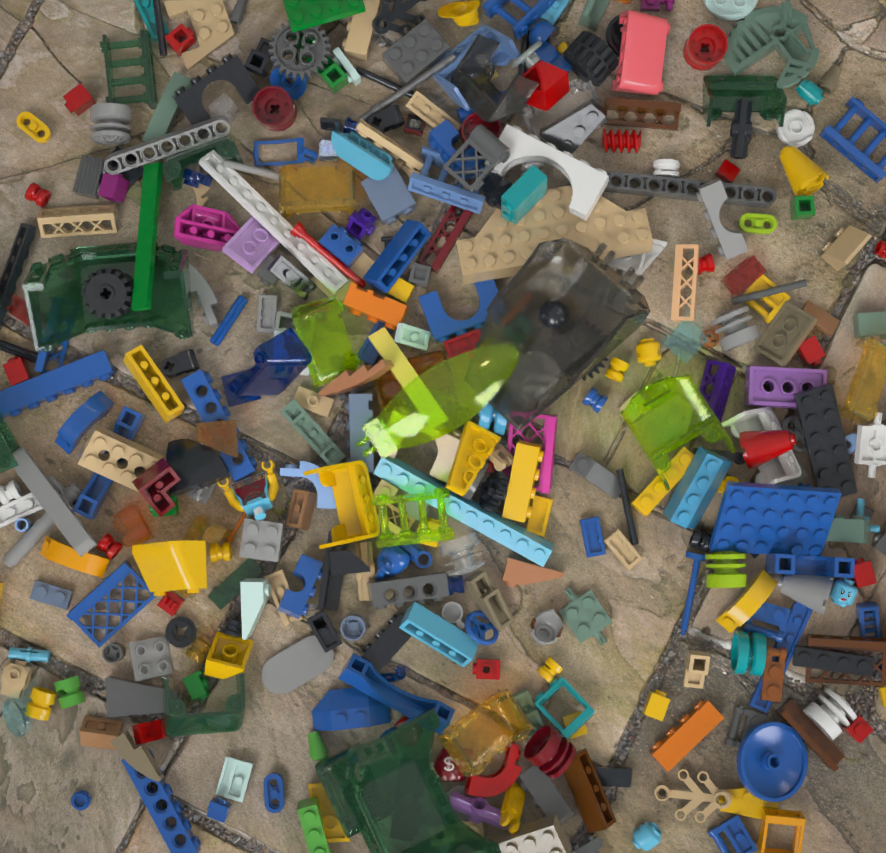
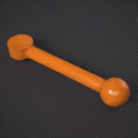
[226,511,246,543]

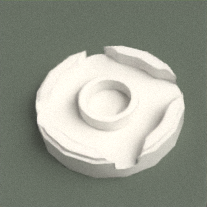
[776,109,815,147]

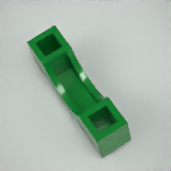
[288,34,349,94]

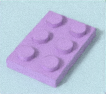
[222,216,280,274]

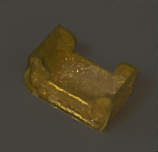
[437,689,534,777]

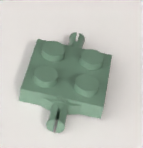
[559,587,613,645]

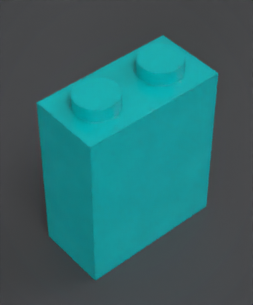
[501,165,548,225]

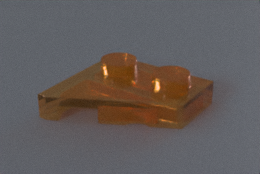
[197,420,239,458]

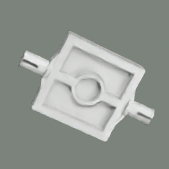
[854,412,886,478]

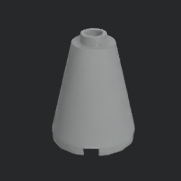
[777,574,834,615]

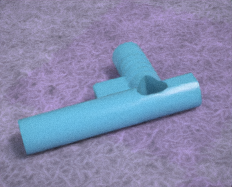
[856,498,880,533]

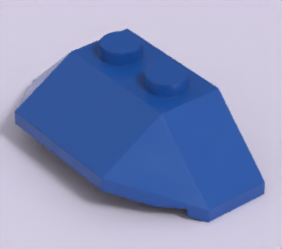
[312,687,391,731]

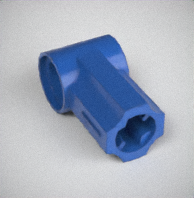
[398,535,433,568]

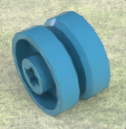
[478,389,512,436]

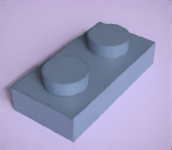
[30,580,74,610]

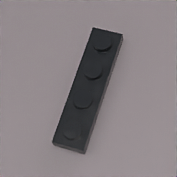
[792,645,875,677]

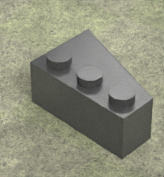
[519,765,576,826]

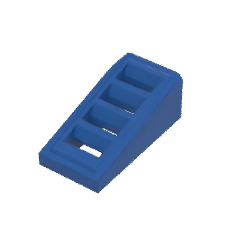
[856,601,881,638]

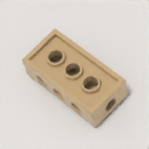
[77,424,166,492]

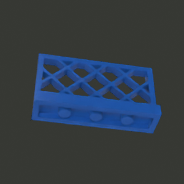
[66,560,156,648]

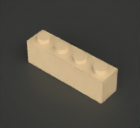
[342,0,382,61]

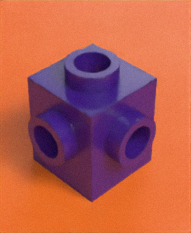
[345,208,378,241]

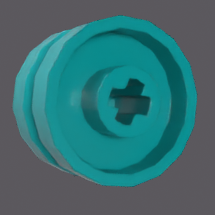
[730,631,767,676]

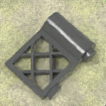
[443,124,511,193]

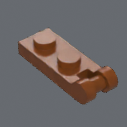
[760,645,787,702]

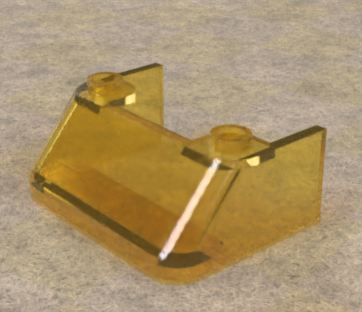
[838,336,886,424]

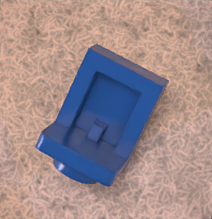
[207,797,232,823]

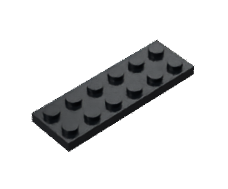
[793,383,858,498]

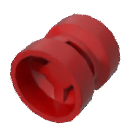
[25,182,52,208]
[691,253,715,275]
[96,533,123,560]

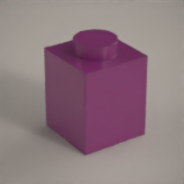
[98,173,130,203]

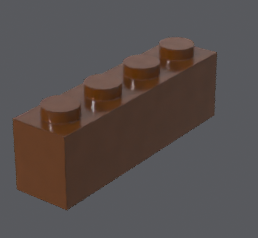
[564,748,617,833]

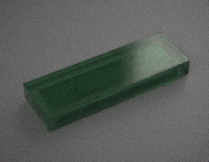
[208,558,264,610]

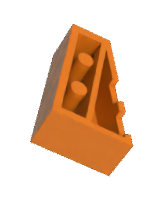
[343,282,409,331]

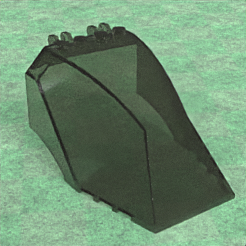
[464,238,651,431]

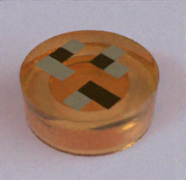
[699,329,719,349]

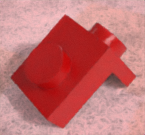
[132,719,166,745]

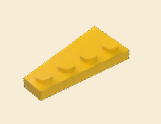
[445,420,501,496]

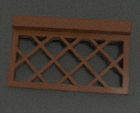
[805,634,886,686]

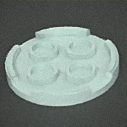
[703,0,758,20]

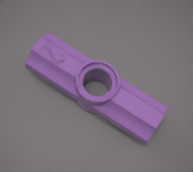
[447,791,503,829]

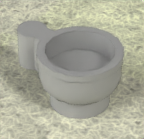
[442,602,465,630]

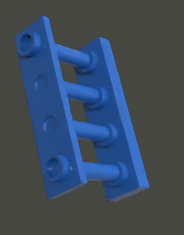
[482,0,556,40]
[819,96,886,183]

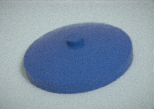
[737,722,808,802]

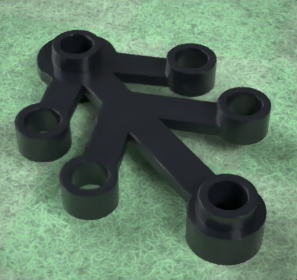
[372,0,427,36]

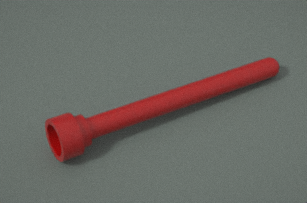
[290,221,366,288]

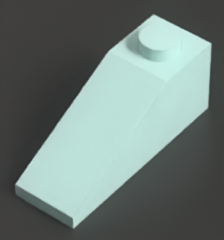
[240,578,271,640]

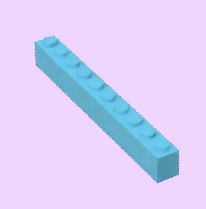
[373,455,554,567]

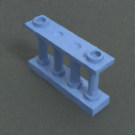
[408,146,494,214]

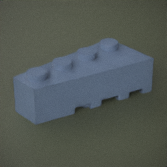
[346,394,375,473]

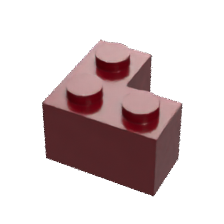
[132,458,181,517]

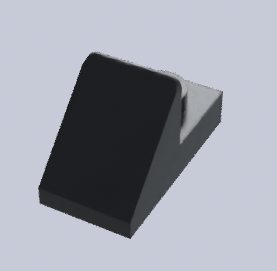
[306,610,342,653]

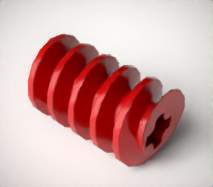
[601,129,641,154]

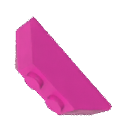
[174,204,240,252]

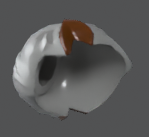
[530,609,563,646]

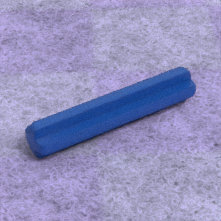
[210,295,248,346]

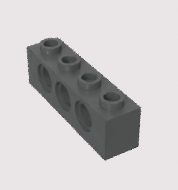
[367,572,449,610]

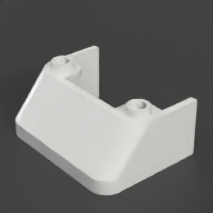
[719,407,802,485]

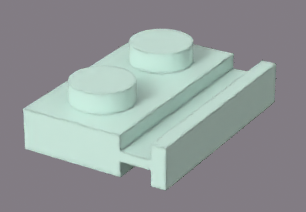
[215,756,254,802]

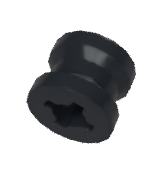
[221,617,242,637]

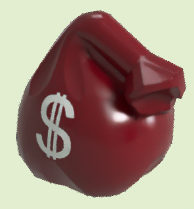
[433,742,473,782]

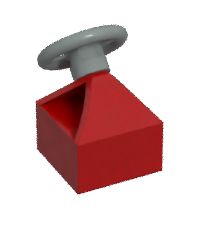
[511,40,570,112]

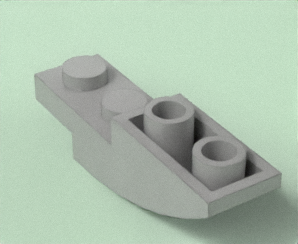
[175,257,220,328]

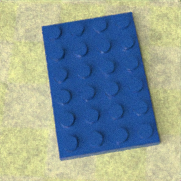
[709,481,842,556]

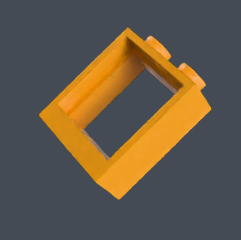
[757,807,806,853]

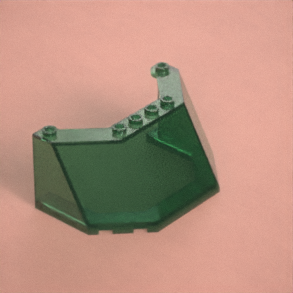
[22,242,194,352]
[343,708,501,853]

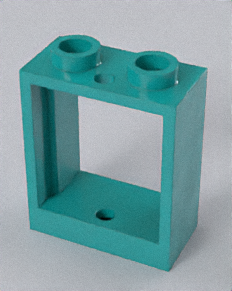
[534,677,595,739]

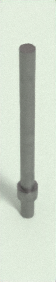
[359,53,457,122]

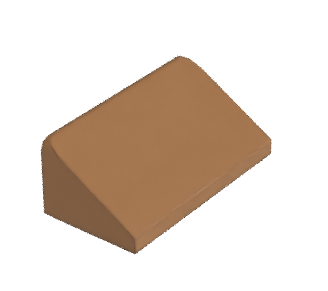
[802,300,840,337]
[285,488,317,530]

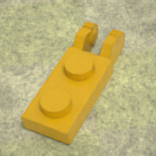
[499,782,526,834]

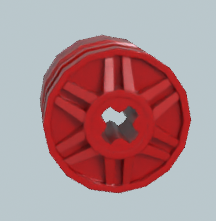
[683,24,728,71]

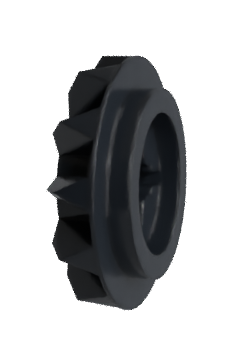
[165,617,197,648]

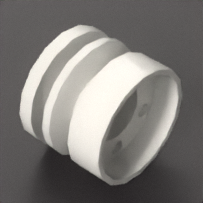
[803,688,857,741]

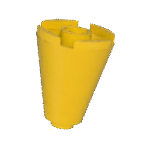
[779,146,829,196]

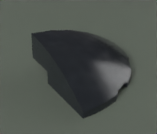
[166,439,230,496]

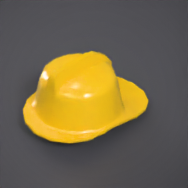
[437,0,480,27]

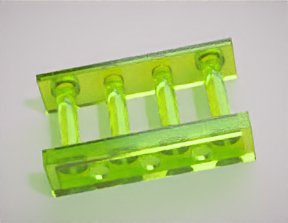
[371,488,455,548]

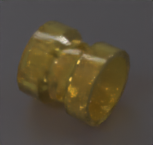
[185,637,211,664]

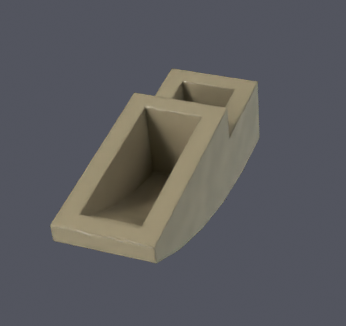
[463,570,514,631]
[110,731,164,782]

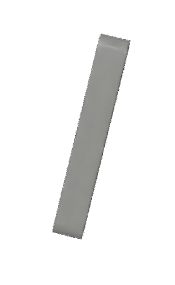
[104,115,230,175]
[6,446,97,557]

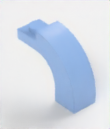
[280,461,337,509]

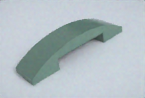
[280,399,345,466]

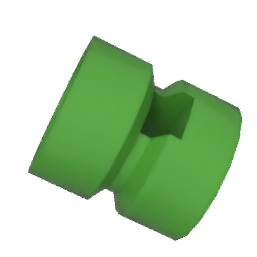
[53,675,86,709]

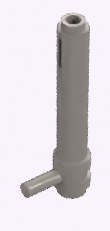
[2,475,83,568]

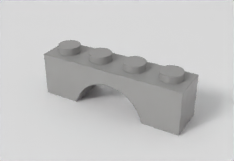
[696,178,748,260]

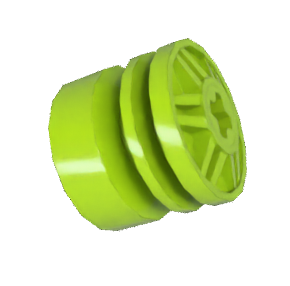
[705,551,747,588]

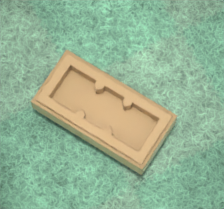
[294,386,335,418]
[603,529,643,571]

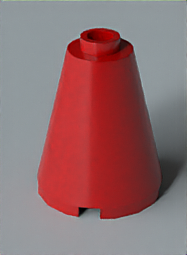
[739,430,797,469]

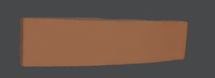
[318,360,394,396]

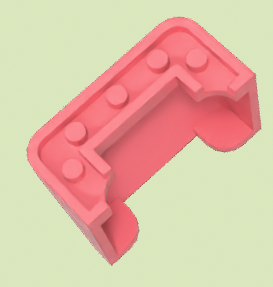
[611,10,670,96]

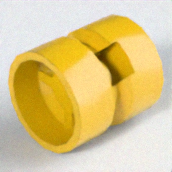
[24,686,57,721]

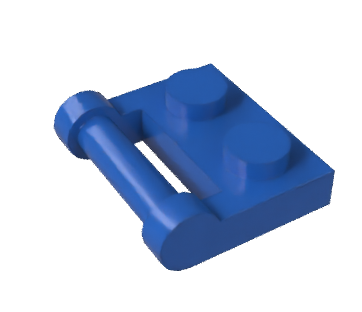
[743,602,791,643]
[707,814,758,853]

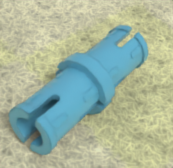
[8,647,50,663]

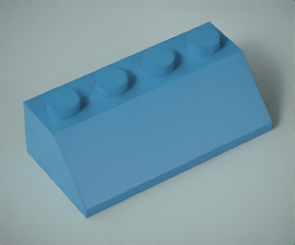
[663,446,733,528]

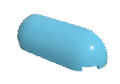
[331,130,394,181]

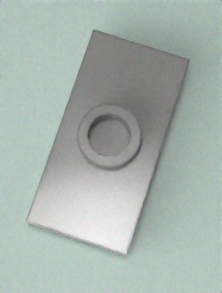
[257,294,278,334]

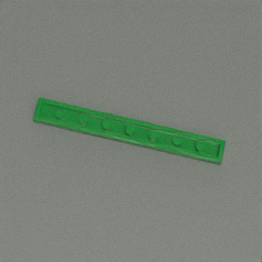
[131,162,163,312]

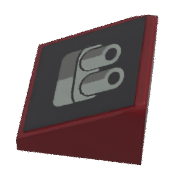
[403,114,426,137]

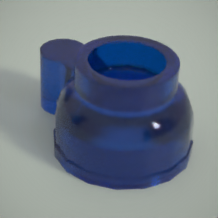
[183,168,213,188]

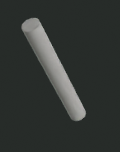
[222,159,279,180]

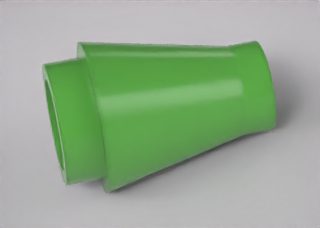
[307,731,328,762]

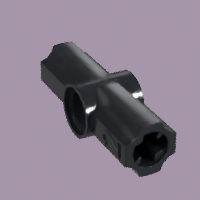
[730,99,752,159]

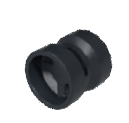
[689,528,712,553]

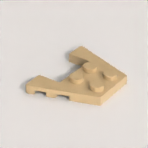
[163,0,235,71]

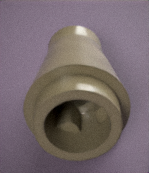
[818,65,842,95]

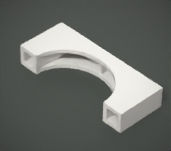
[484,124,609,221]

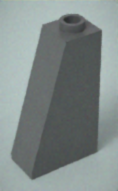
[105,676,184,717]

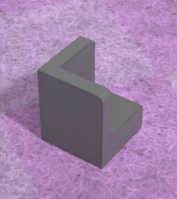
[408,263,432,289]

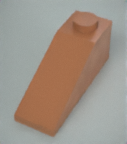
[502,558,564,588]

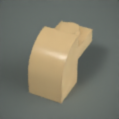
[683,650,710,689]

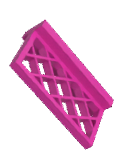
[505,411,558,493]

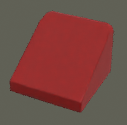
[714,159,741,183]

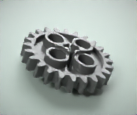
[268,20,331,81]

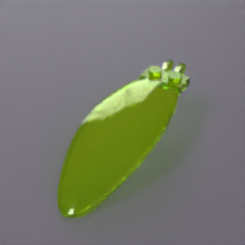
[355,344,519,459]

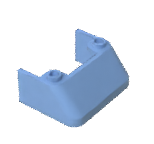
[433,25,524,111]

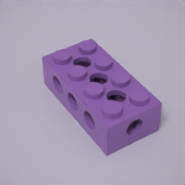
[744,366,827,409]

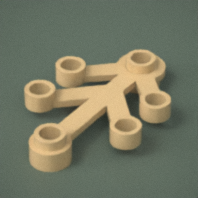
[654,769,732,823]

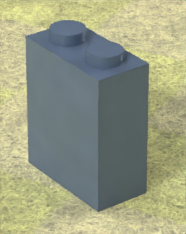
[360,165,416,225]

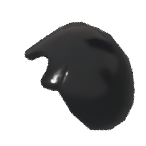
[539,300,570,329]

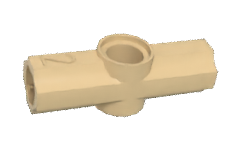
[355,542,376,601]

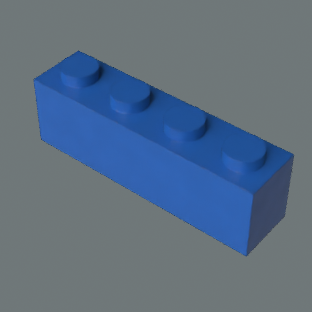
[363,219,431,293]

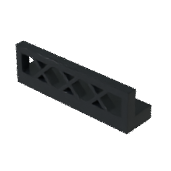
[317,531,348,611]

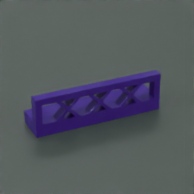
[687,360,736,441]

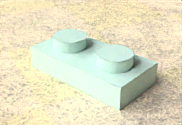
[332,47,361,87]
[394,323,431,350]

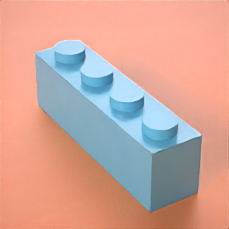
[399,602,479,668]

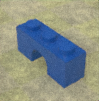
[428,119,484,181]
[277,554,323,619]

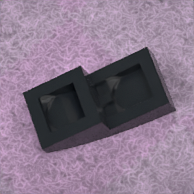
[320,117,342,132]

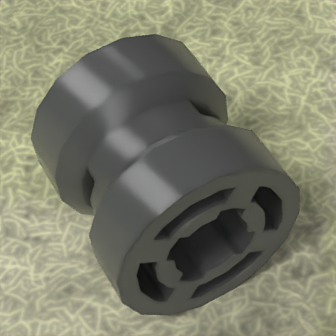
[102,642,126,663]

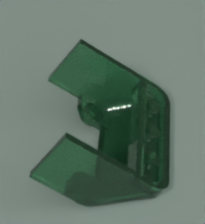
[702,75,787,127]
[162,673,245,736]

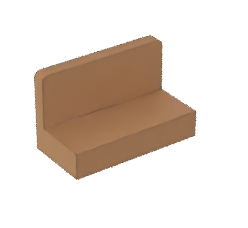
[79,716,123,750]

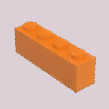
[650,699,724,772]

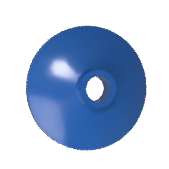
[270,67,307,100]

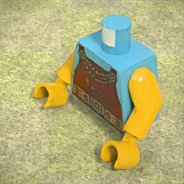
[217,460,279,520]

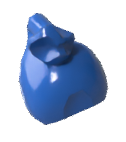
[375,543,410,581]

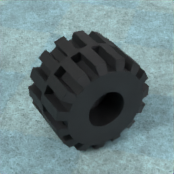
[563,31,619,87]
[81,268,134,319]

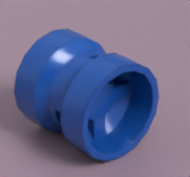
[582,387,608,413]

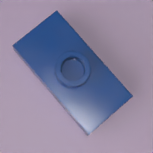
[579,516,606,558]

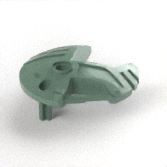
[724,0,820,89]

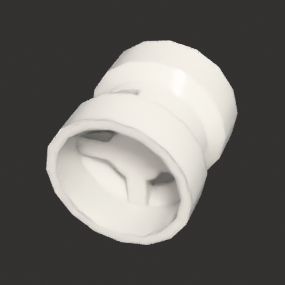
[0,480,23,505]

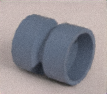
[340,614,367,641]

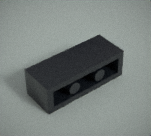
[362,613,411,673]

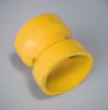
[604,357,630,383]
[210,542,232,562]
[536,657,563,683]

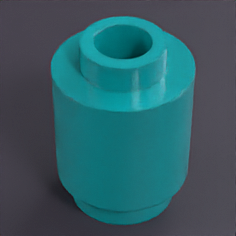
[795,78,824,106]

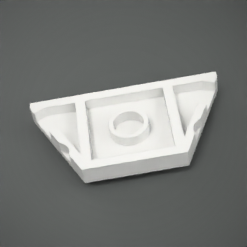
[602,239,667,276]

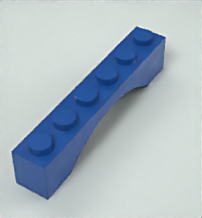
[72,406,146,520]
[338,653,455,735]

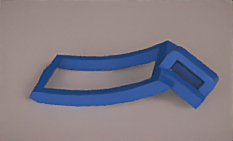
[253,138,318,167]

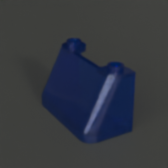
[226,328,312,396]

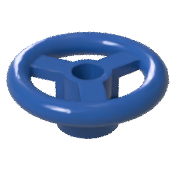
[465,610,499,645]

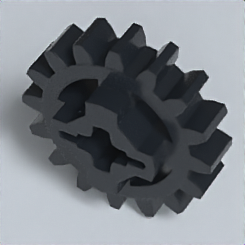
[479,470,509,512]

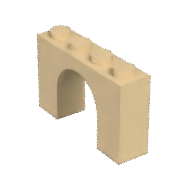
[376,406,462,483]

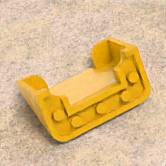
[132,541,207,596]

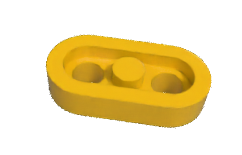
[16,111,52,144]

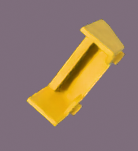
[304,460,380,549]

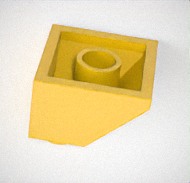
[204,631,254,679]

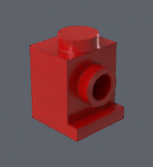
[164,23,196,57]
[472,658,500,680]

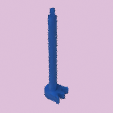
[680,551,706,636]

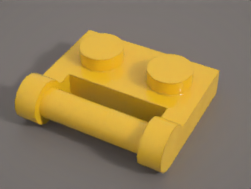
[743,273,791,324]

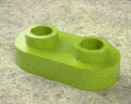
[738,213,777,235]

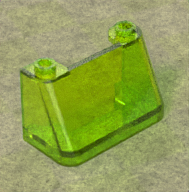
[291,295,361,388]

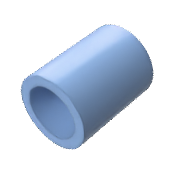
[15,518,33,532]

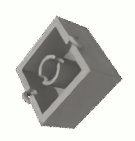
[239,516,285,562]

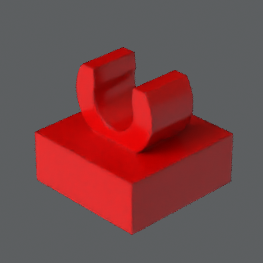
[157,591,185,616]

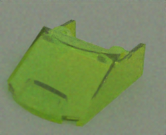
[621,374,735,491]

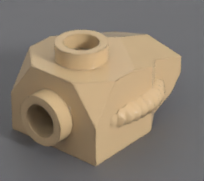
[0,659,34,699]

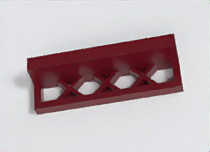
[418,205,474,274]

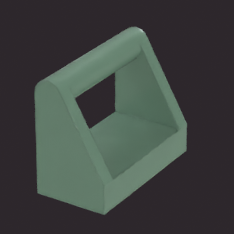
[579,0,610,32]

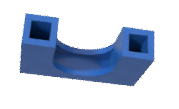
[418,279,506,343]
[765,553,855,578]

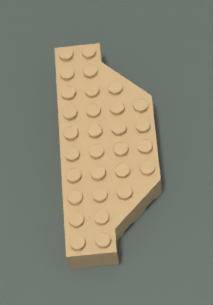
[456,185,653,285]

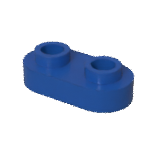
[263,772,285,813]

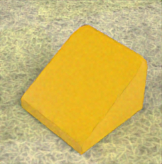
[562,711,588,739]

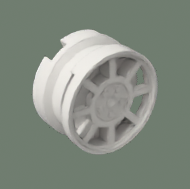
[653,159,680,178]

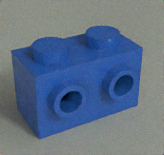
[319,224,364,268]

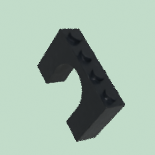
[172,53,260,136]

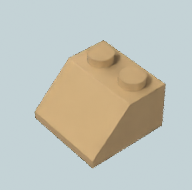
[820,225,872,271]

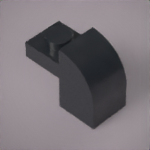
[244,37,273,78]

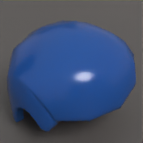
[528,20,556,46]

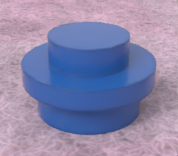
[71,790,91,810]

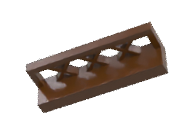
[602,97,682,131]
[776,698,845,772]

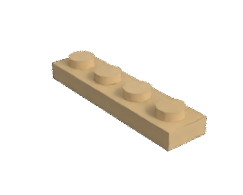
[356,118,424,171]

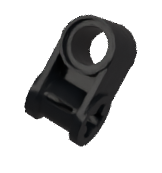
[368,105,405,133]
[161,349,200,378]

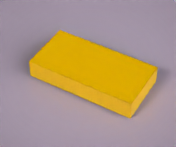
[526,495,553,537]

